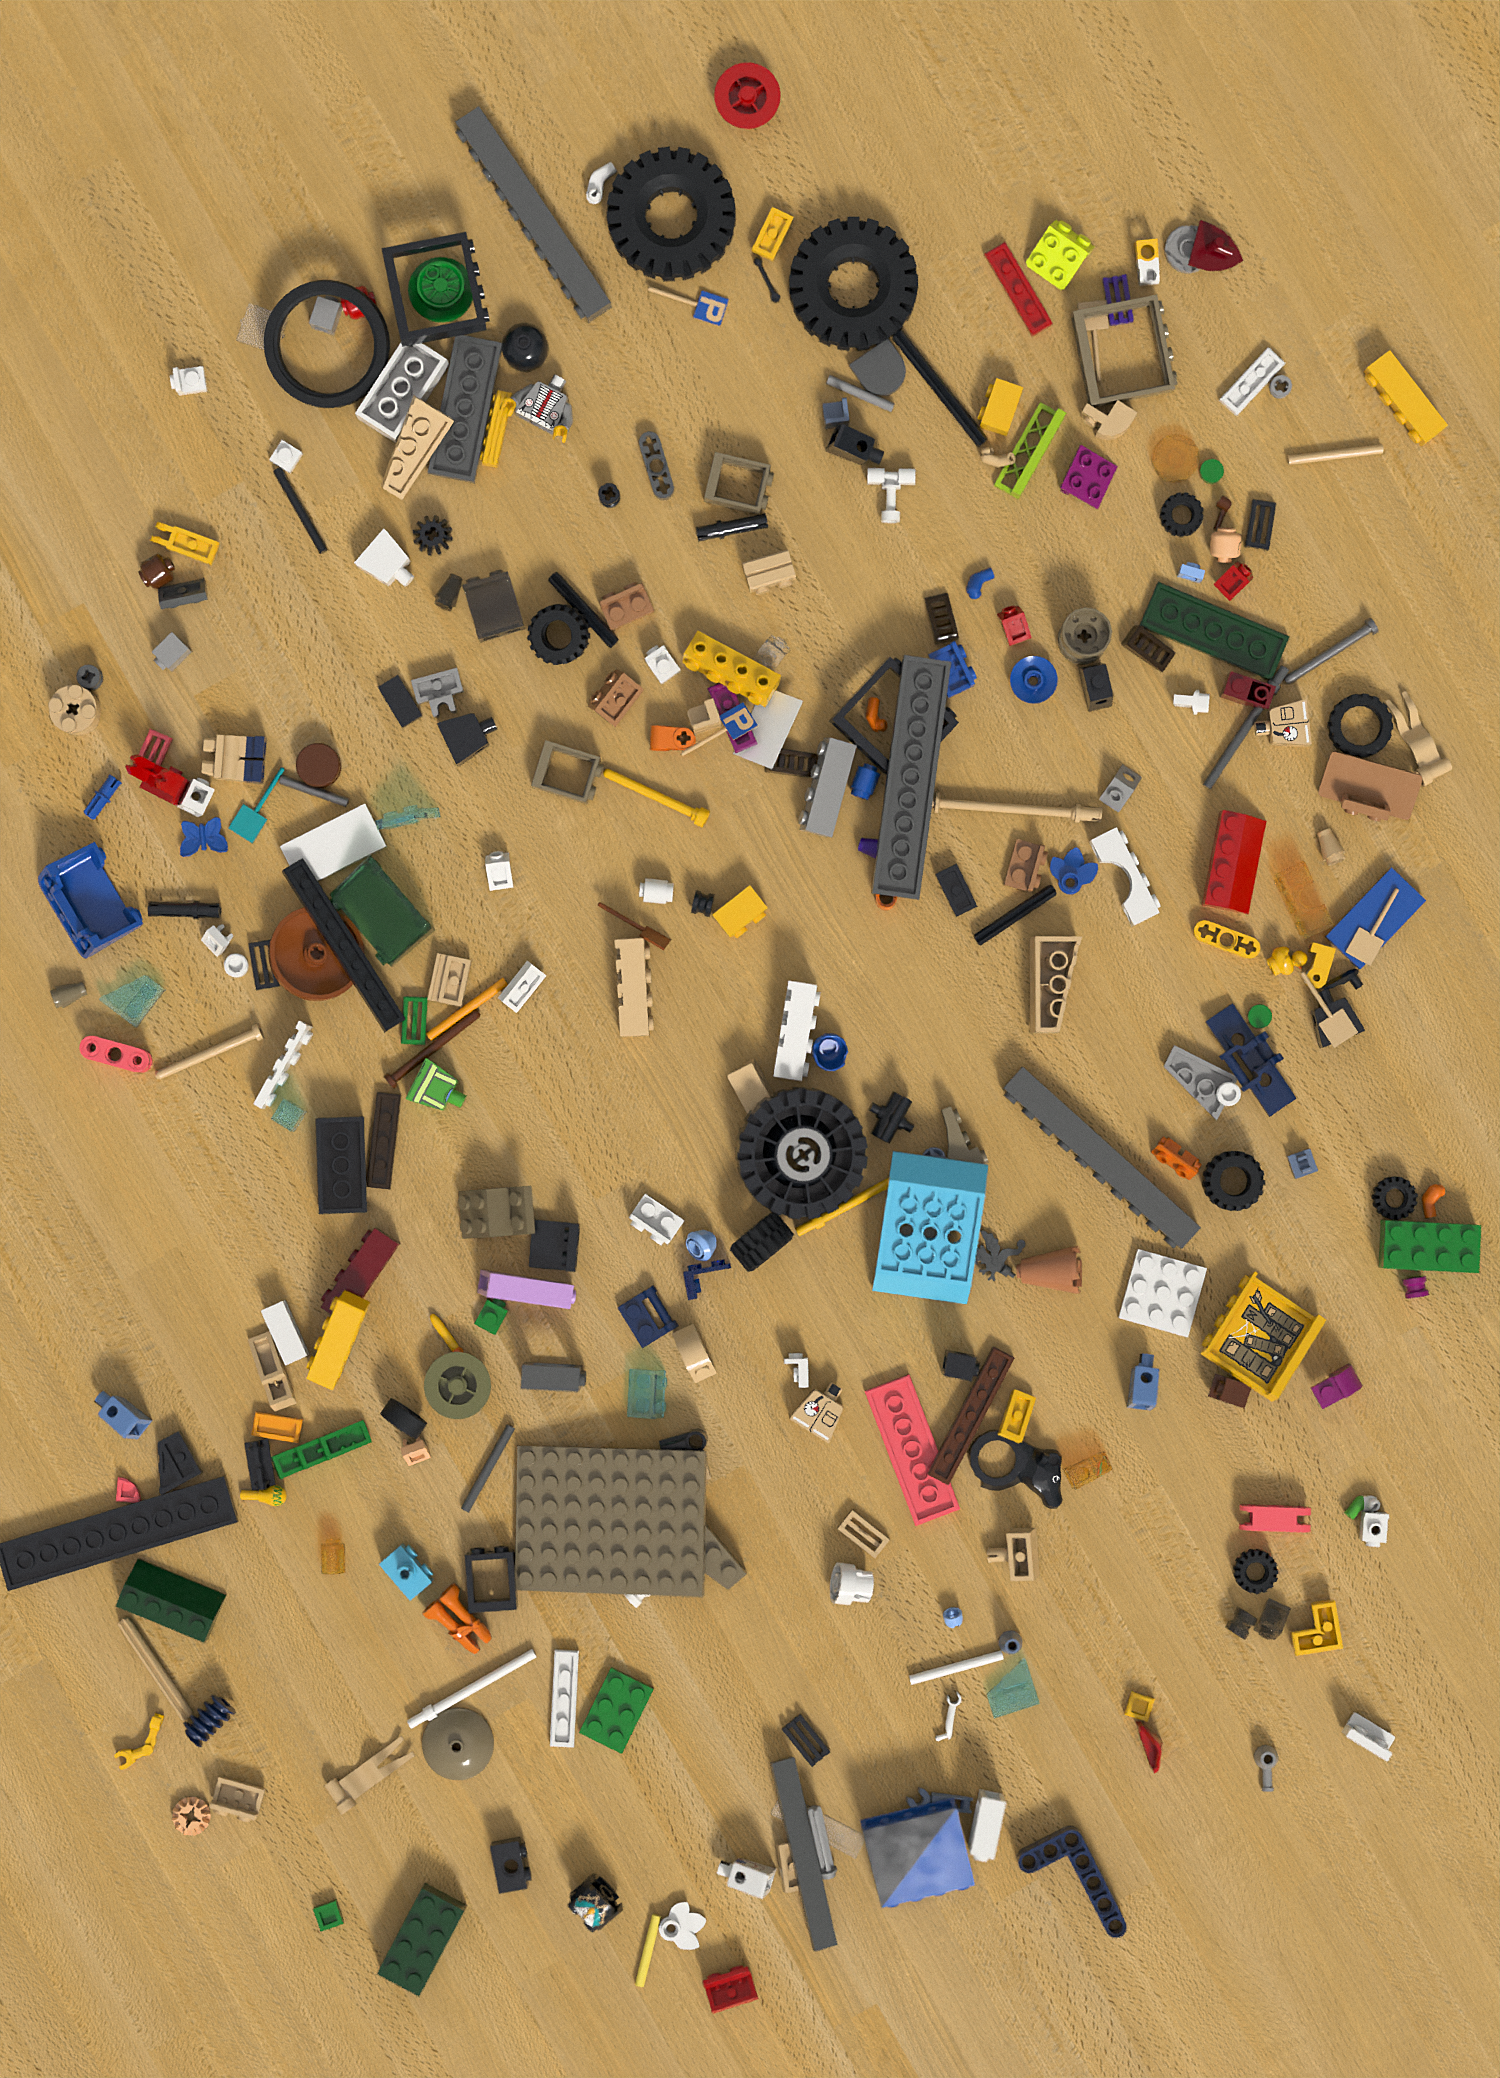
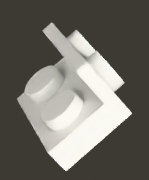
[628,1193,685,1246]
[1342,1712,1395,1762]

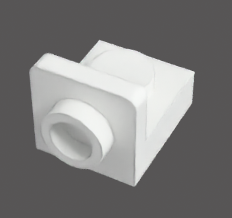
[170,366,208,395]
[645,645,681,685]
[485,851,513,891]
[784,1353,809,1388]

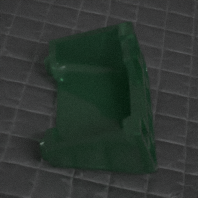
[330,855,435,967]

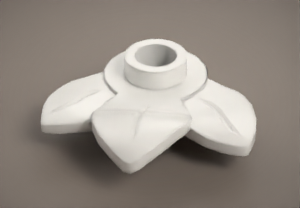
[659,1902,706,1950]

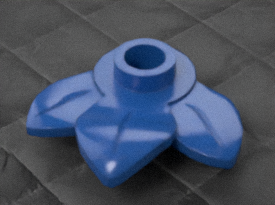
[1050,847,1098,895]

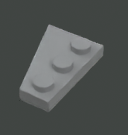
[1163,1045,1237,1120]

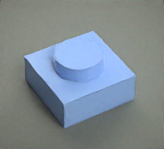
[1177,562,1205,583]

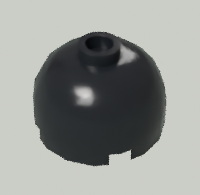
[502,323,549,372]

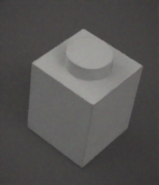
[309,295,343,335]
[152,632,192,672]

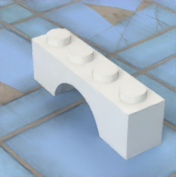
[1089,827,1161,926]

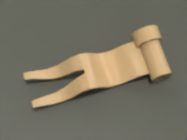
[1385,691,1452,787]
[324,1736,415,1815]

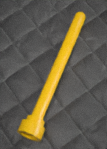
[603,769,711,828]

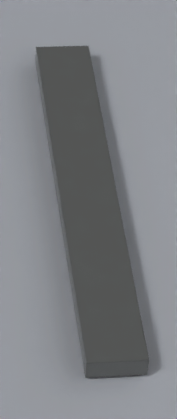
[770,1756,838,1952]

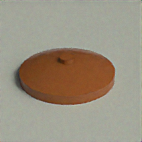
[268,907,365,1001]

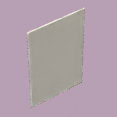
[733,691,803,769]

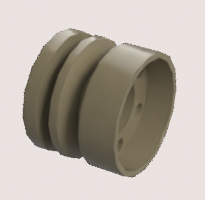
[1057,607,1112,665]

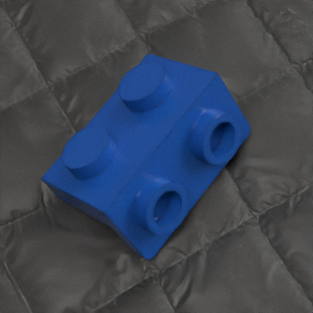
[928,641,977,698]

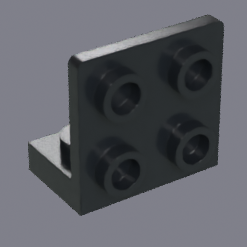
[529,1220,580,1272]

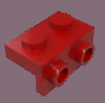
[702,1965,759,2014]

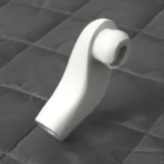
[586,162,617,204]

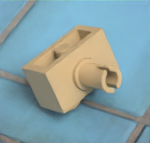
[987,1527,1040,1581]

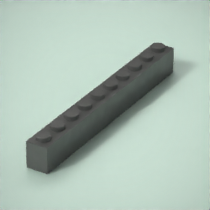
[455,106,612,323]
[1002,1067,1201,1249]

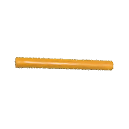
[426,978,508,1041]

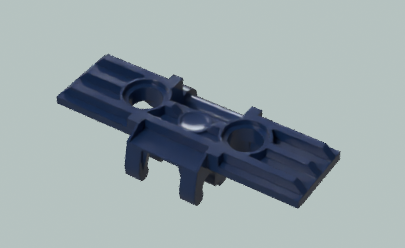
[1205,1003,1297,1117]

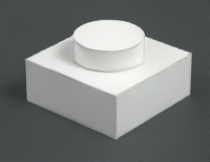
[269,440,303,474]

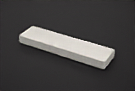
[550,1649,579,1747]

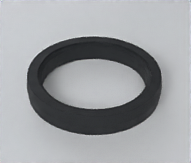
[264,280,390,408]

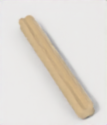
[118,1617,193,1721]

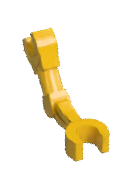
[114,1713,165,1770]

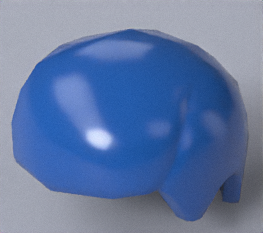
[812,1033,848,1071]

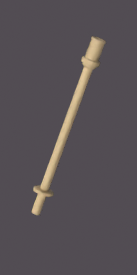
[932,792,1102,823]

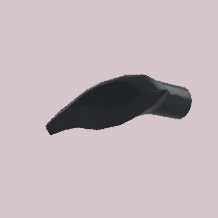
[1322,969,1363,990]

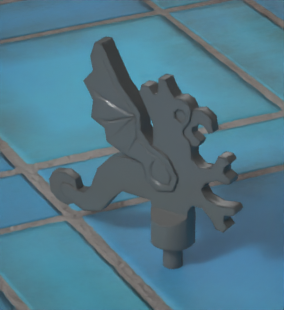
[975,1230,1026,1281]

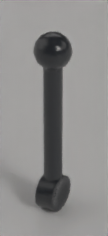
[753,257,780,303]

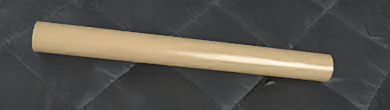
[1287,444,1383,465]

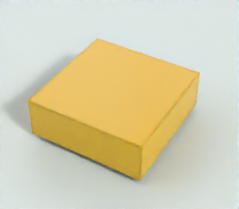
[1124,1691,1155,1722]

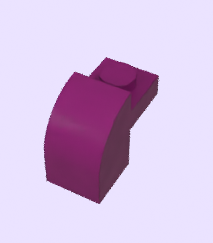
[1310,1363,1363,1409]

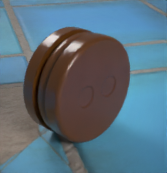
[296,743,342,788]

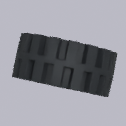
[1160,492,1204,537]

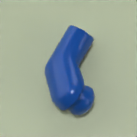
[966,567,995,599]

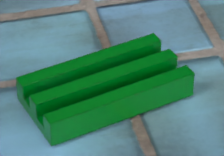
[401,996,428,1045]

